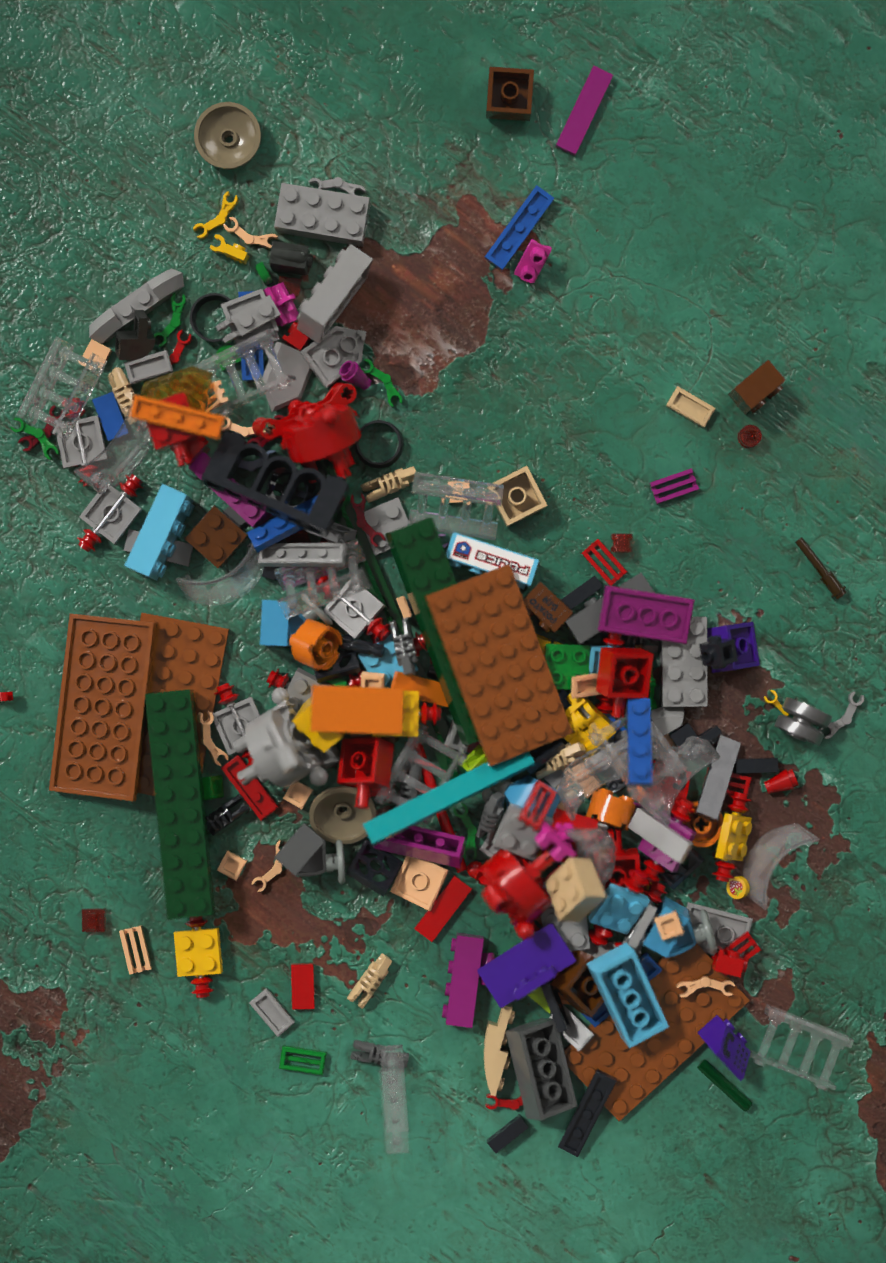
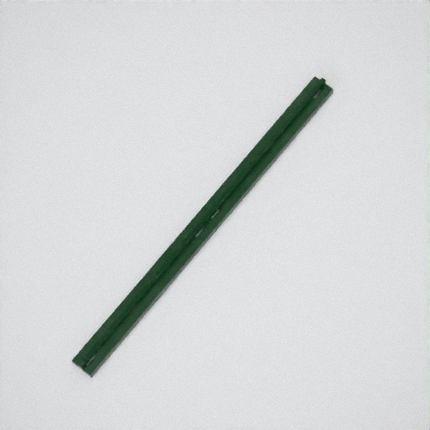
[315,459,467,781]

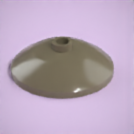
[194,102,261,169]
[309,786,376,844]

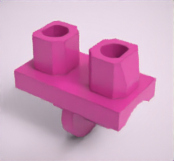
[514,239,552,283]
[263,282,299,326]
[535,820,577,862]

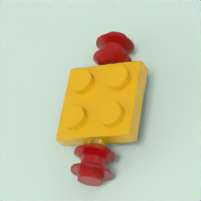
[372,691,441,737]
[712,792,752,882]
[174,916,223,998]

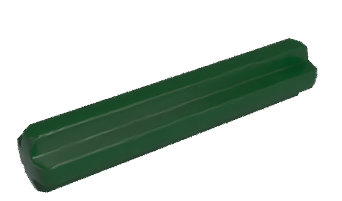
[697,1059,752,1112]

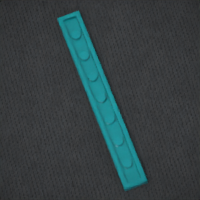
[363,751,535,846]

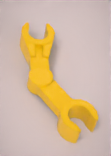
[193,191,238,239]

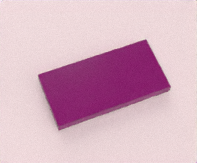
[598,585,695,644]

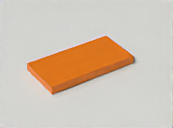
[310,685,404,734]

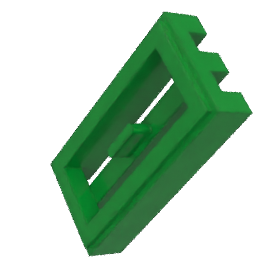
[279,1045,327,1075]

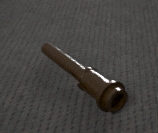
[795,537,847,600]

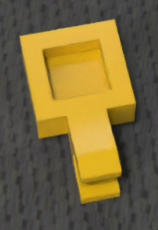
[210,234,249,265]

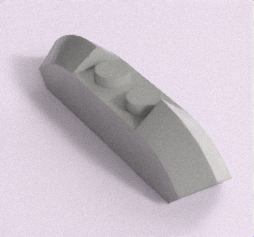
[89,269,184,344]
[586,707,684,770]

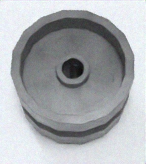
[774,697,832,746]

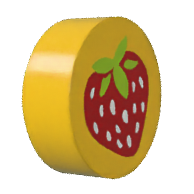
[726,876,750,899]

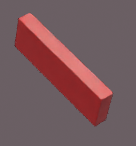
[221,754,279,821]
[414,875,472,942]

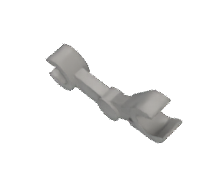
[309,177,366,195]
[818,691,864,739]

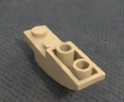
[484,1003,515,1096]

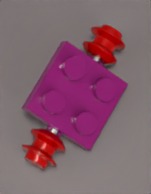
[637,798,696,883]

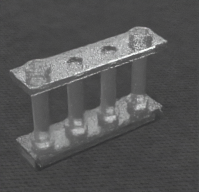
[192,329,297,417]
[16,336,107,441]
[408,472,504,540]
[274,539,371,619]
[588,706,687,804]
[374,722,468,827]
[749,1004,854,1091]
[380,1045,409,1154]

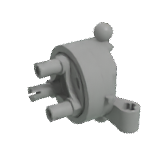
[233,687,340,788]

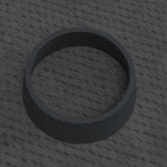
[190,293,231,342]
[355,420,403,468]

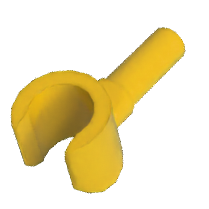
[764,690,789,716]

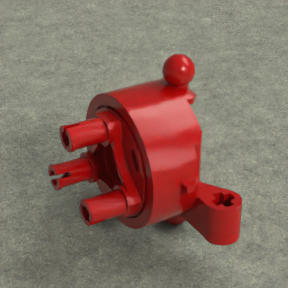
[252,382,362,484]
[467,847,561,940]

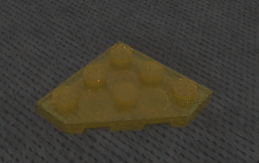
[140,366,213,412]

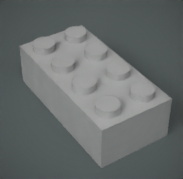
[274,183,371,247]
[297,244,373,344]
[659,617,708,707]

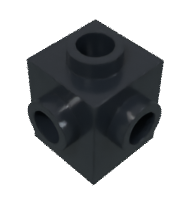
[699,635,738,669]

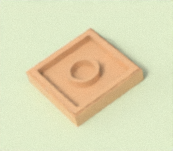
[390,856,449,911]

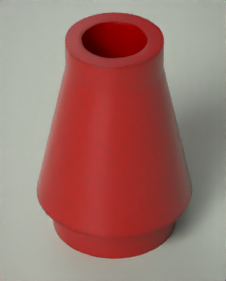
[764,769,799,794]

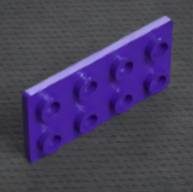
[477,923,576,1008]

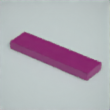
[555,65,613,156]

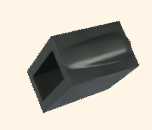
[269,241,313,275]

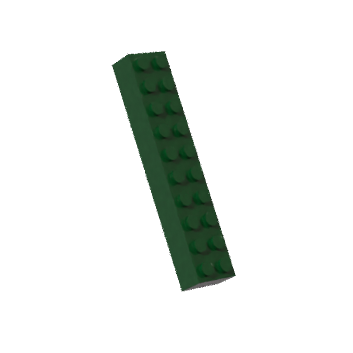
[385,517,479,745]
[145,689,215,920]

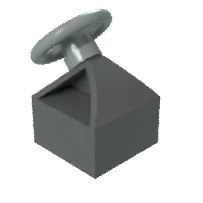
[274,823,345,884]

